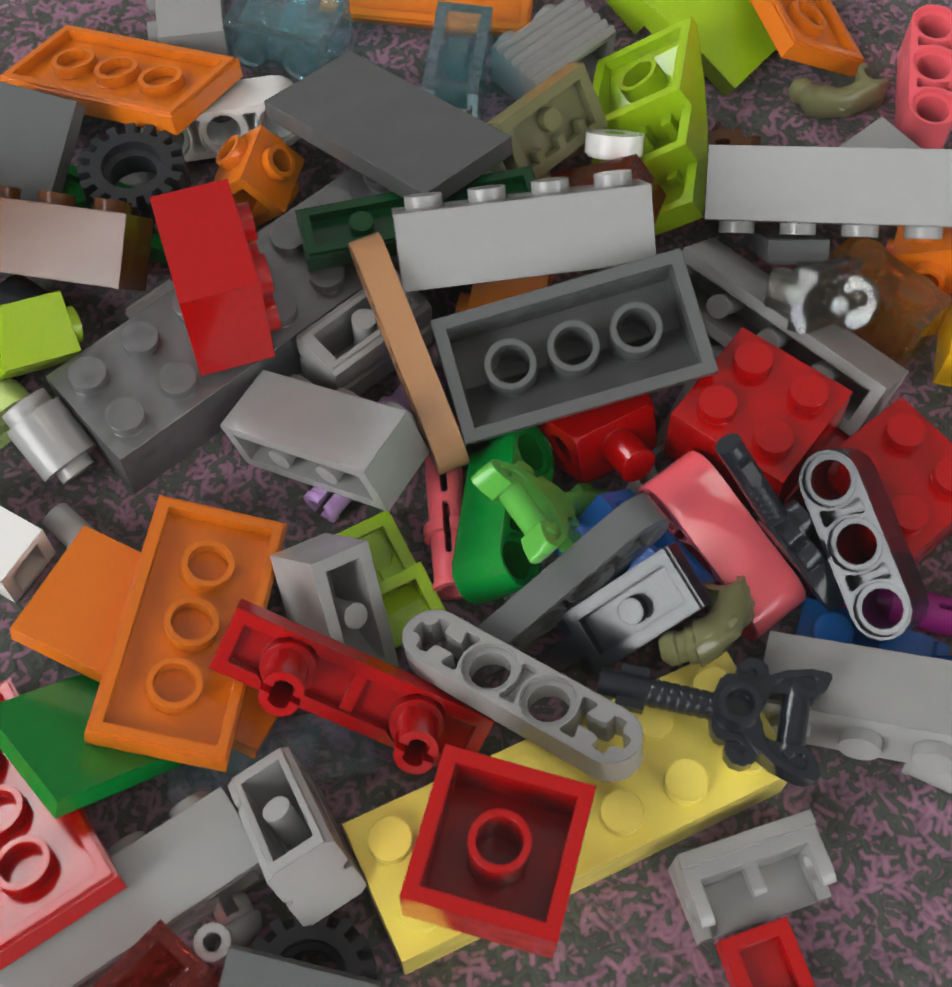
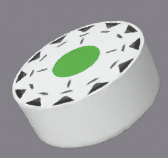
[584,129,645,161]

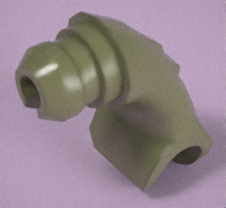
[788,63,891,119]
[659,575,755,667]

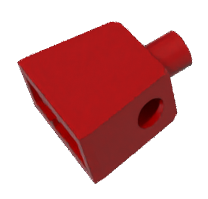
[537,394,657,483]

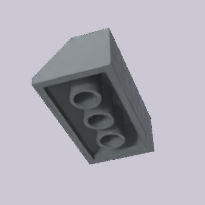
[430,248,719,446]

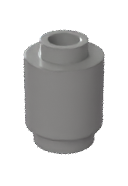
[2,388,97,485]

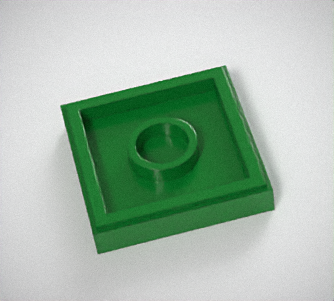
[0,674,181,819]

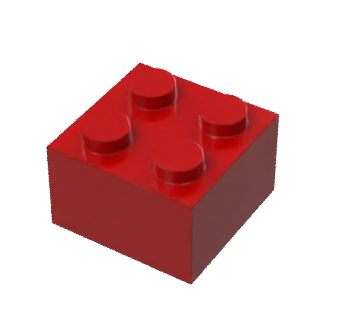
[149,178,282,376]
[664,327,853,509]
[796,397,952,564]
[399,744,597,959]

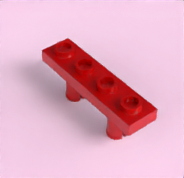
[209,598,495,775]

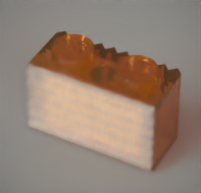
[812,237,952,367]

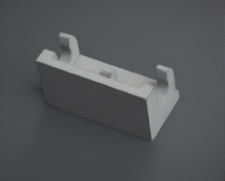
[668,809,837,945]

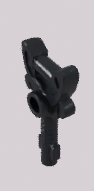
[715,433,845,612]
[597,657,833,787]

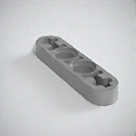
[402,610,643,782]

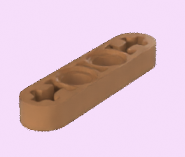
[348,232,470,475]

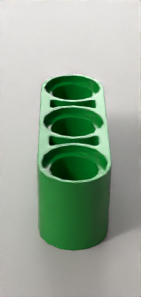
[452,426,554,606]

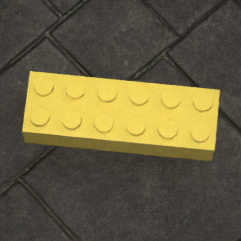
[342,651,788,975]

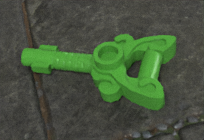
[471,460,611,564]

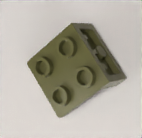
[487,63,609,180]

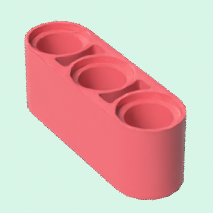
[895,4,952,149]
[638,451,806,641]

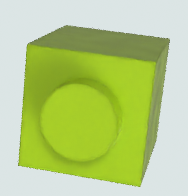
[0,290,83,381]

